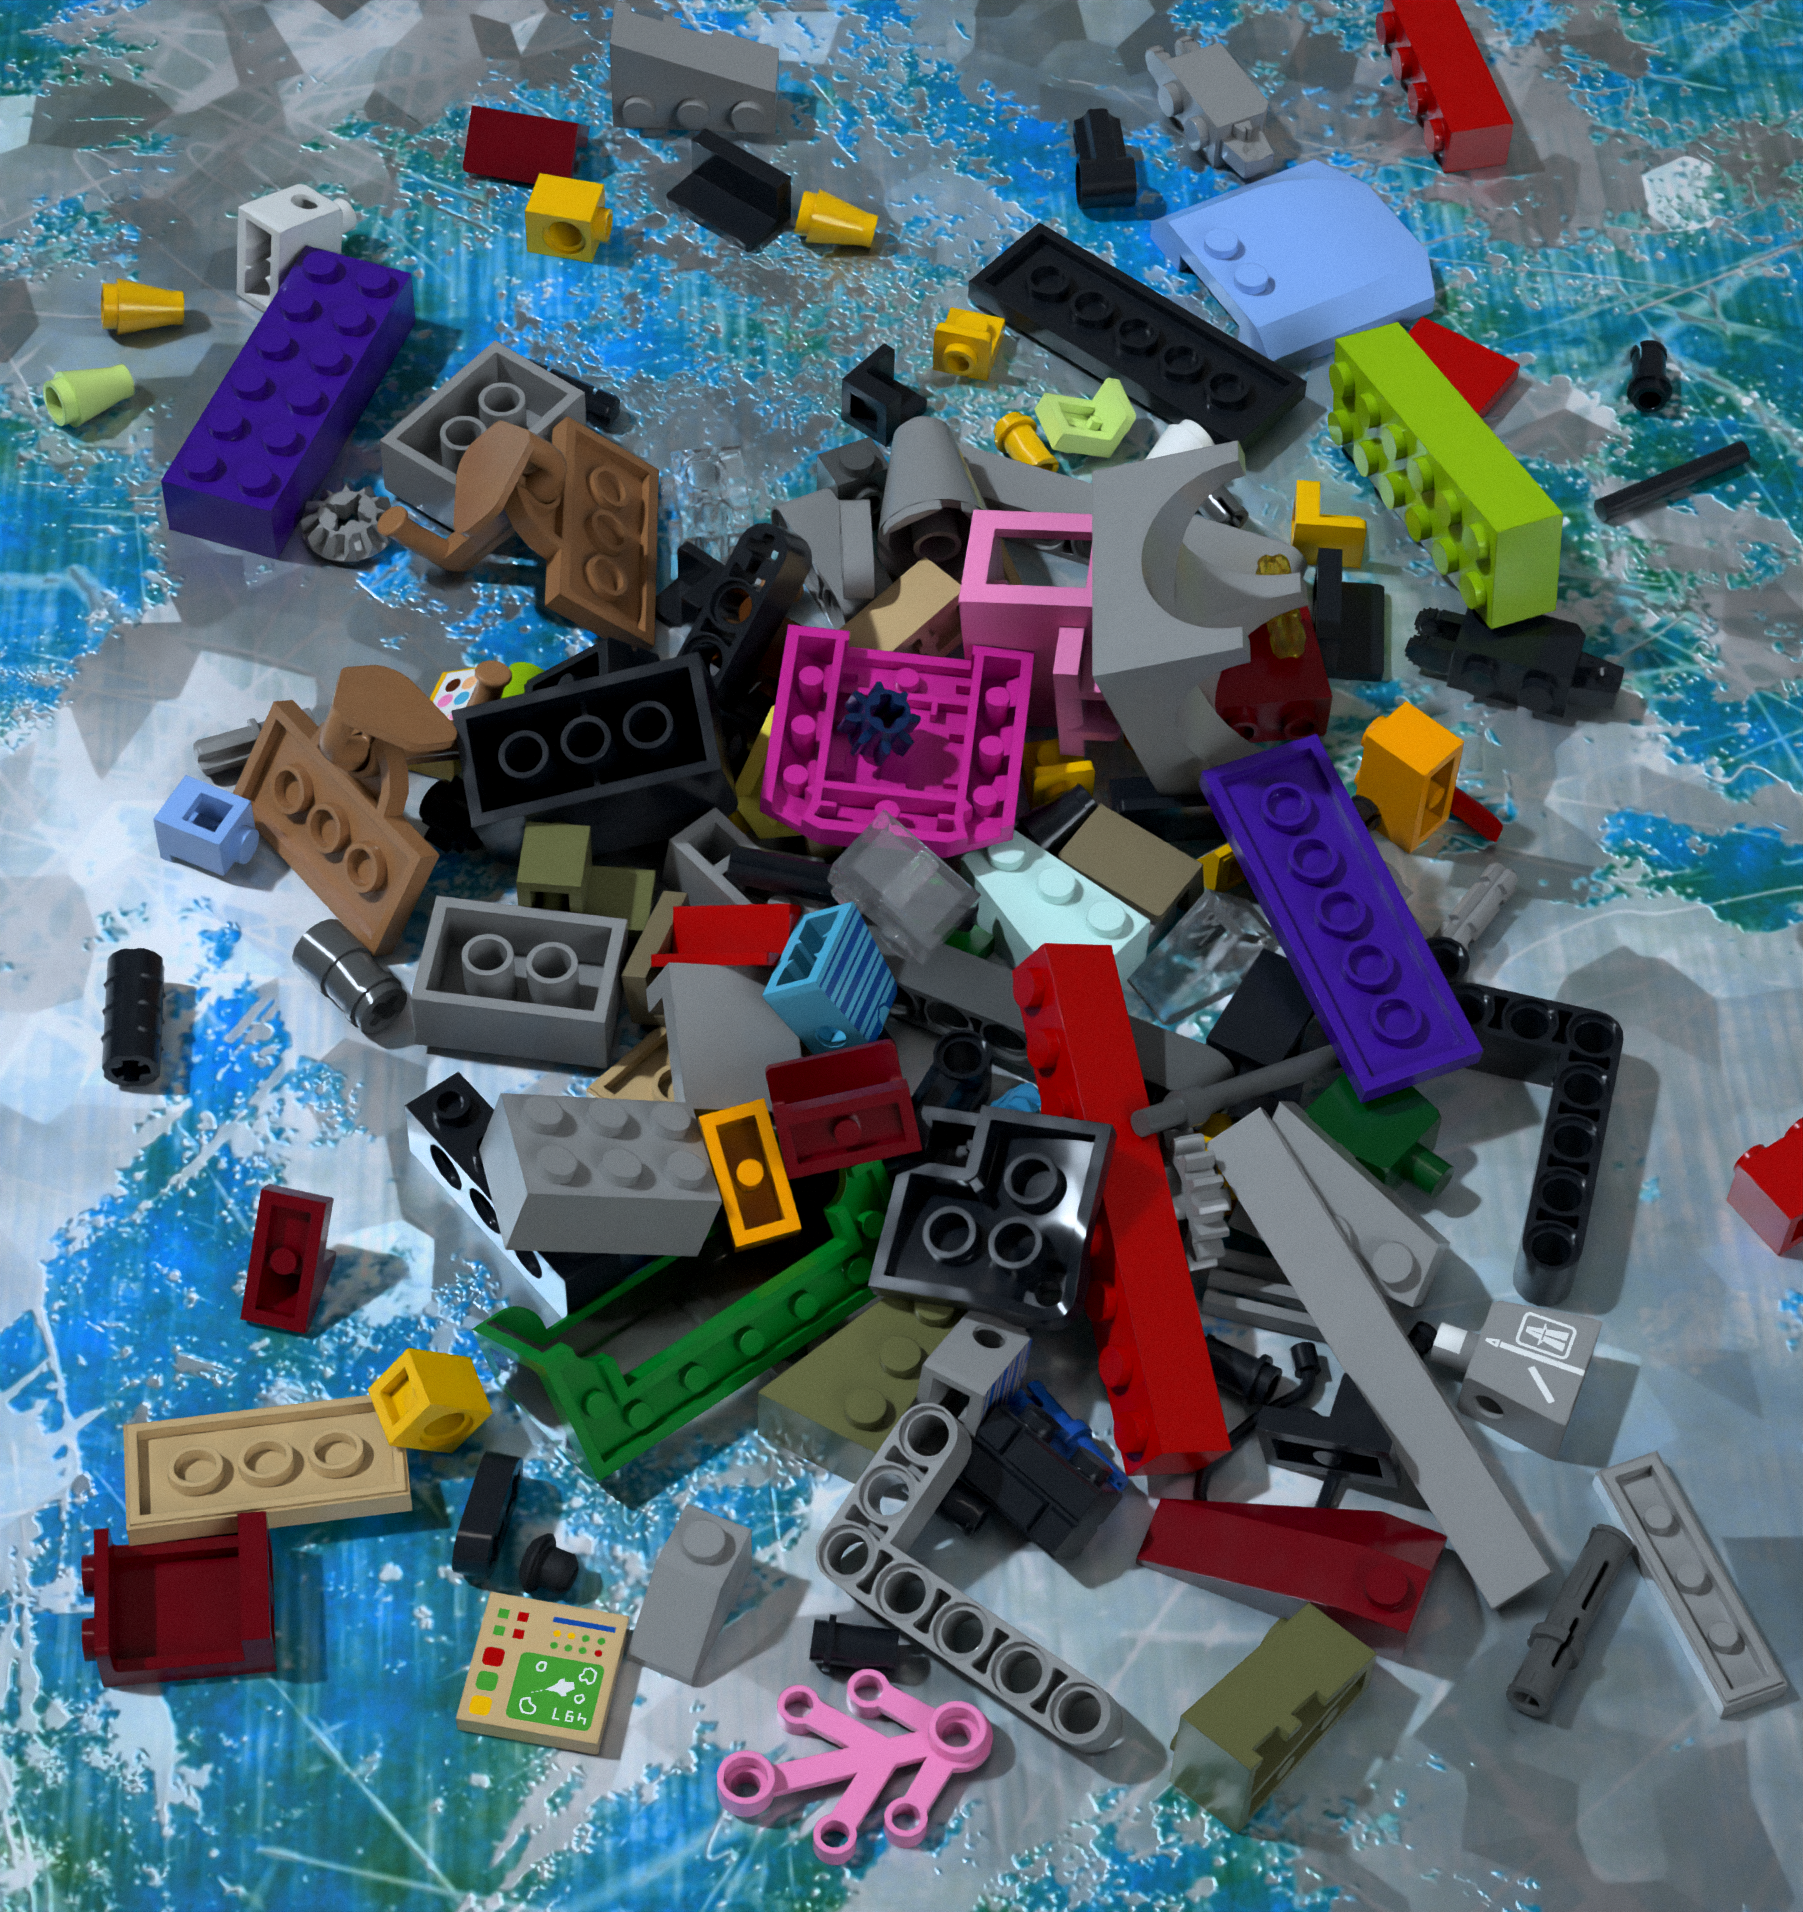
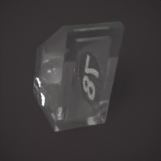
[1127,889,1281,1026]

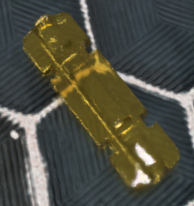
[1256,554,1306,659]

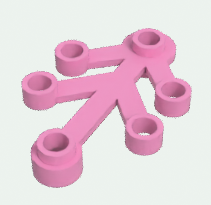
[717,1669,993,1865]

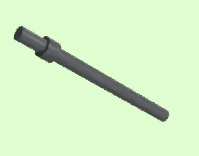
[1131,1044,1342,1137]

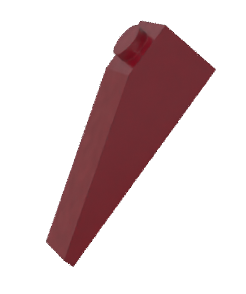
[1136,1498,1448,1664]

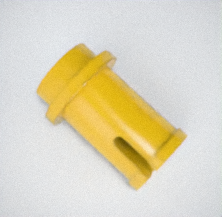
[993,412,1059,472]

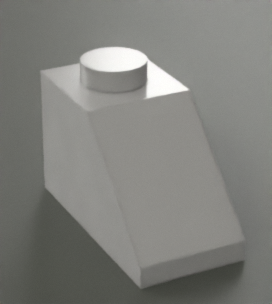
[627,1504,752,1686]

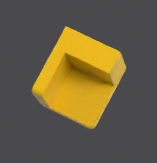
[1290,480,1367,568]

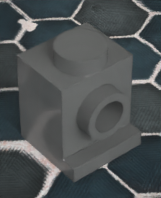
[817,436,889,531]

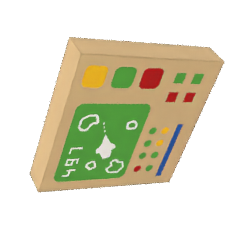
[456,1591,630,1755]

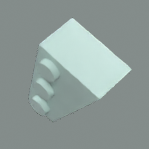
[959,830,1150,988]

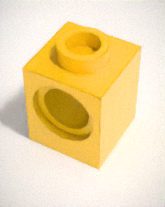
[525,173,613,263]
[367,1348,493,1454]

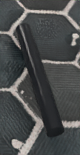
[1594,441,1750,521]

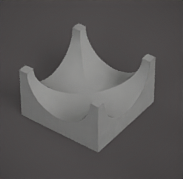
[1092,440,1307,797]

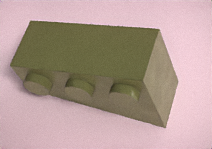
[757,1297,969,1484]

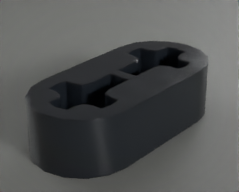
[452,1450,523,1580]

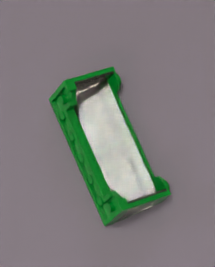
[472,1133,893,1482]

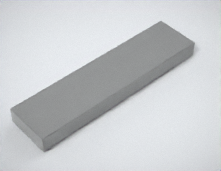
[1592,1451,1788,1719]

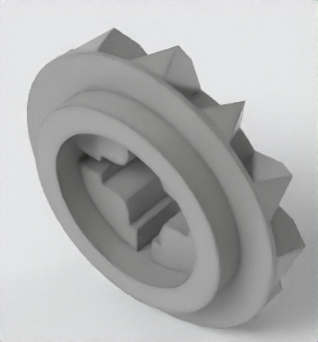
[300,482,392,562]

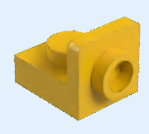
[933,307,1005,381]
[1021,739,1095,810]

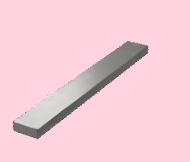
[1205,1107,1555,1611]

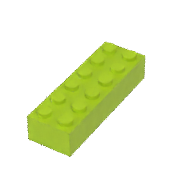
[1328,322,1563,629]

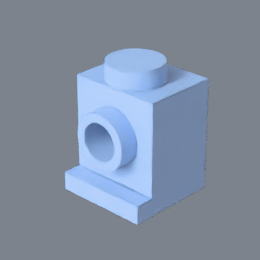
[153,775,259,876]

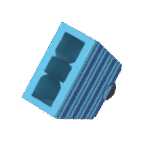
[762,901,898,1055]

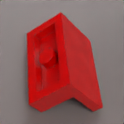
[651,903,801,969]

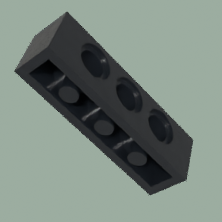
[404,1071,621,1319]

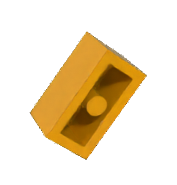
[1354,701,1464,854]
[698,1098,802,1254]

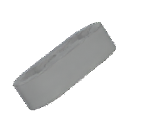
[839,499,874,599]

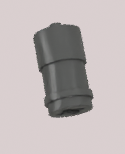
[292,919,407,1034]

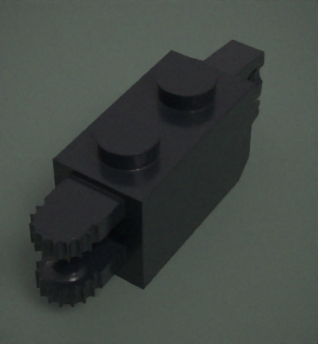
[1405,607,1624,718]

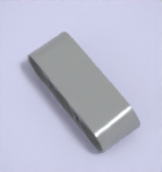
[770,487,893,630]

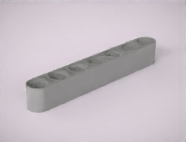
[957,443,1308,577]

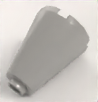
[876,416,988,580]

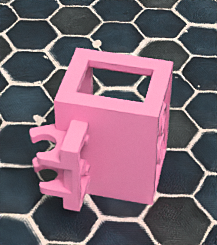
[958,509,1121,756]

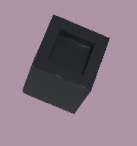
[841,343,927,447]
[655,541,725,639]

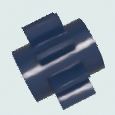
[837,682,921,766]

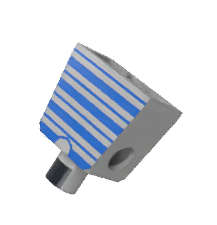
[915,1311,1034,1456]

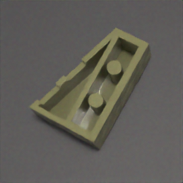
[1169,1602,1377,1834]

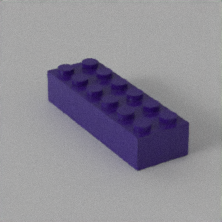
[161,245,416,560]

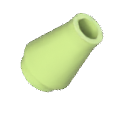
[43,364,135,428]

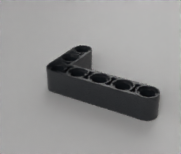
[1449,982,1623,1307]

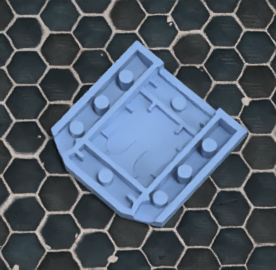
[1150,159,1435,370]

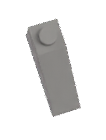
[661,807,823,915]

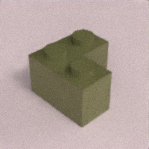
[516,821,657,958]

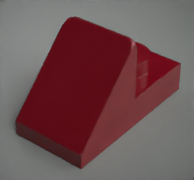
[240,1184,336,1334]

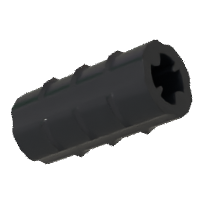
[100,948,166,1087]

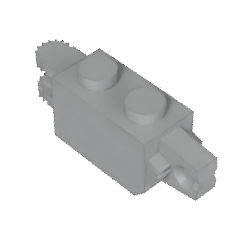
[1145,35,1274,179]

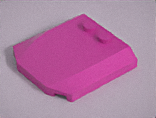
[760,624,1035,858]

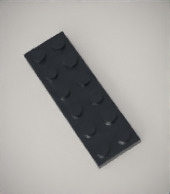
[968,222,1307,453]

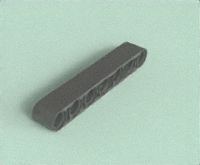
[860,913,1236,1131]

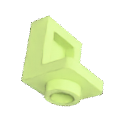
[1034,378,1136,458]

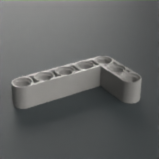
[816,1403,1122,1753]

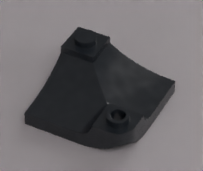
[868,1105,1117,1331]

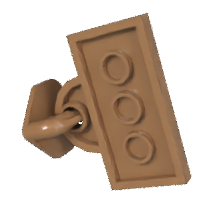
[377,416,659,651]
[233,660,512,957]

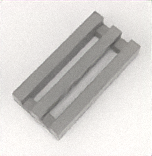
[1201,1248,1326,1342]

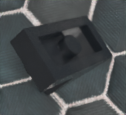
[1255,1373,1402,1488]

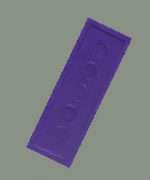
[1199,734,1483,1104]

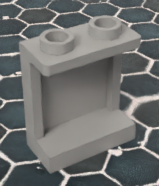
[646,962,802,1135]

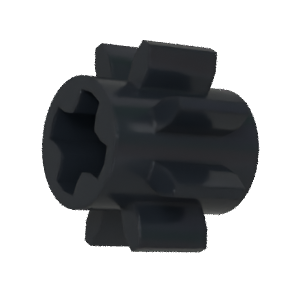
[419,775,483,854]

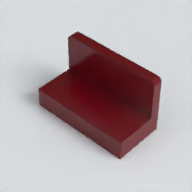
[463,105,590,184]

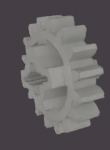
[1156,1127,1232,1272]

